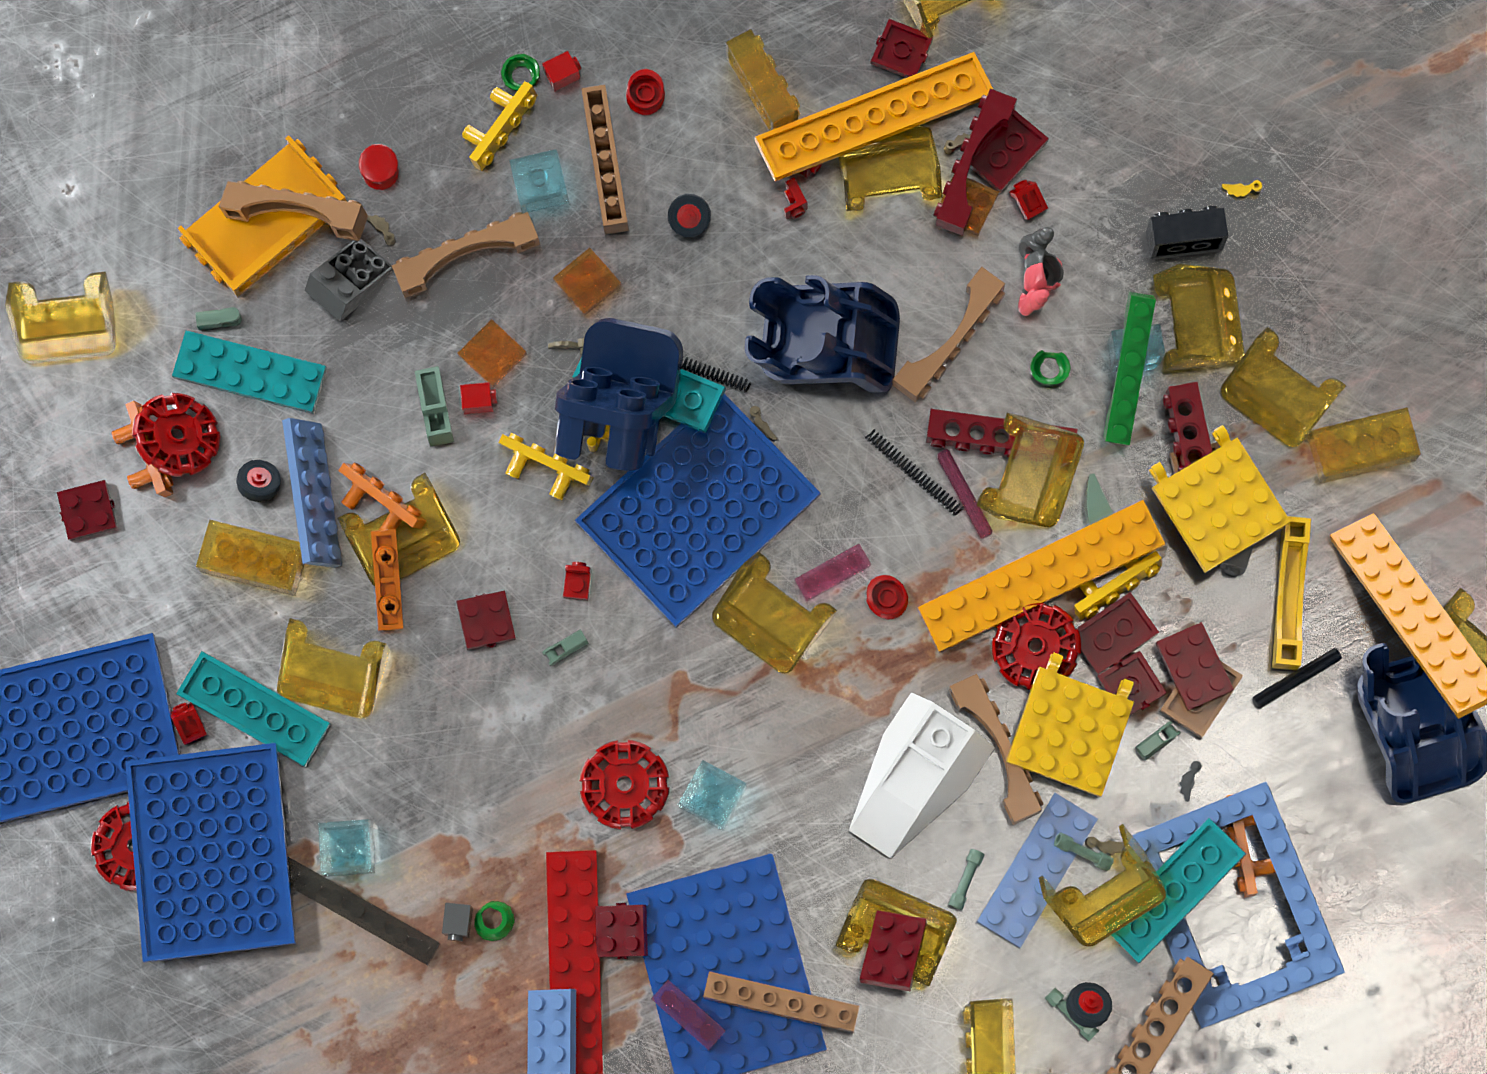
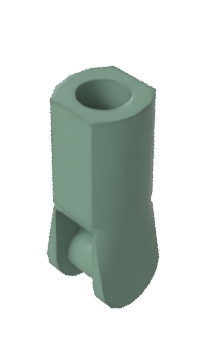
[196,307,242,330]
[542,629,589,666]
[1135,721,1181,760]

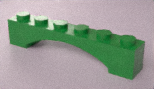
[1103,292,1156,445]

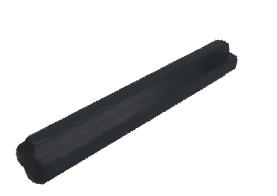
[1253,648,1342,708]

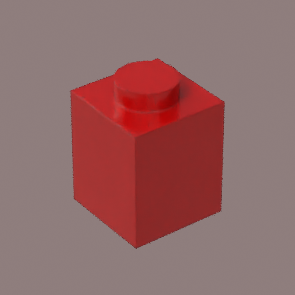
[542,51,582,92]
[460,382,497,415]

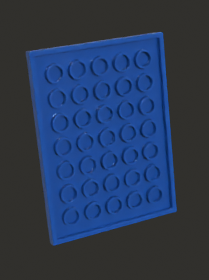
[575,393,821,628]
[0,633,180,823]
[125,743,296,963]
[626,853,827,1074]

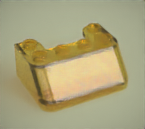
[5,272,116,364]
[835,879,957,987]
[963,998,1016,1074]

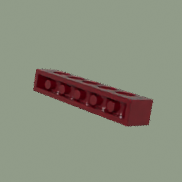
[1163,382,1212,472]
[926,408,1078,465]

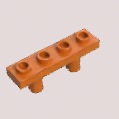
[111,401,174,497]
[338,462,426,530]
[371,529,403,631]
[1225,794,1276,898]

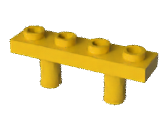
[462,81,538,171]
[498,433,594,500]
[1074,551,1162,621]

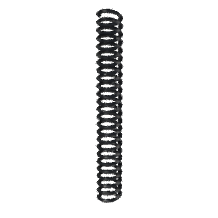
[681,356,751,393]
[865,429,964,516]

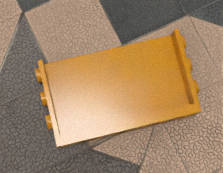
[178,135,347,298]

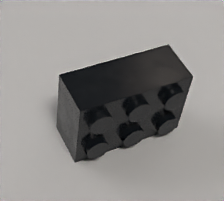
[1146,206,1229,259]

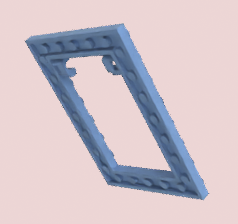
[1125,781,1346,1029]

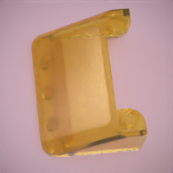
[838,126,943,211]
[1153,264,1245,370]
[1221,327,1346,447]
[977,413,1084,527]
[337,473,460,586]
[712,552,837,674]
[277,618,390,719]

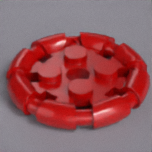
[132,393,220,477]
[992,602,1081,690]
[579,740,670,830]
[91,801,137,891]

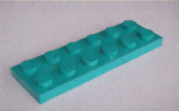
[172,330,327,414]
[572,357,726,433]
[176,651,331,768]
[1103,818,1246,963]

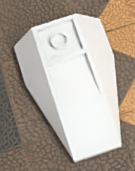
[849,693,995,859]

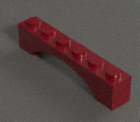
[933,88,1017,236]

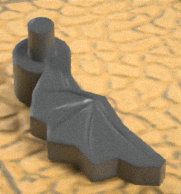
[1179,761,1202,802]

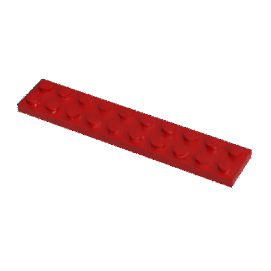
[546,850,604,1074]

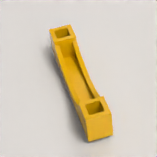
[1272,516,1311,670]

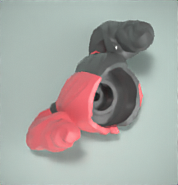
[1018,227,1064,316]

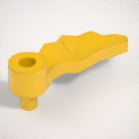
[1222,180,1263,198]

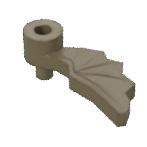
[944,133,971,154]
[367,215,396,246]
[548,338,584,355]
[750,406,777,440]
[1085,837,1128,855]

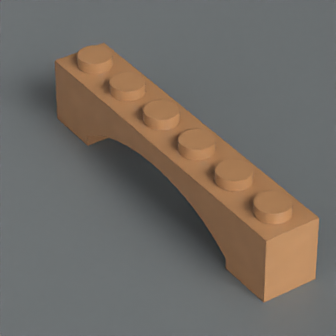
[219,181,368,241]
[392,212,540,298]
[892,267,1006,403]
[949,674,1043,825]

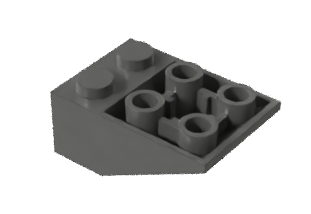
[304,238,393,321]

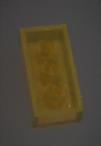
[726,29,800,131]
[1307,407,1421,484]
[196,519,305,596]

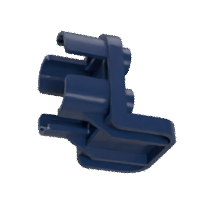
[744,275,900,392]
[554,318,683,471]
[1358,643,1487,803]

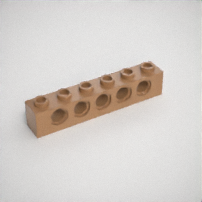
[581,85,629,234]
[1107,956,1214,1074]
[703,971,859,1033]

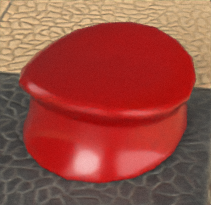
[626,69,665,115]
[359,144,399,190]
[866,575,908,620]

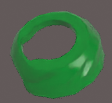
[501,54,540,91]
[1030,350,1071,386]
[474,901,515,941]

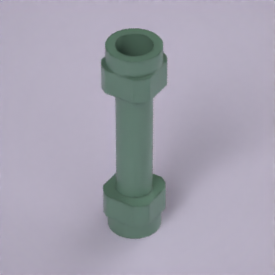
[1054,832,1113,871]
[948,849,985,910]
[1045,988,1099,1041]

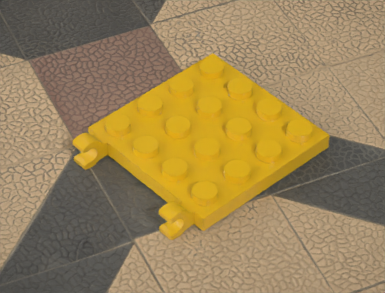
[1149,425,1291,573]
[1006,653,1134,797]

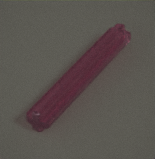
[937,449,993,539]

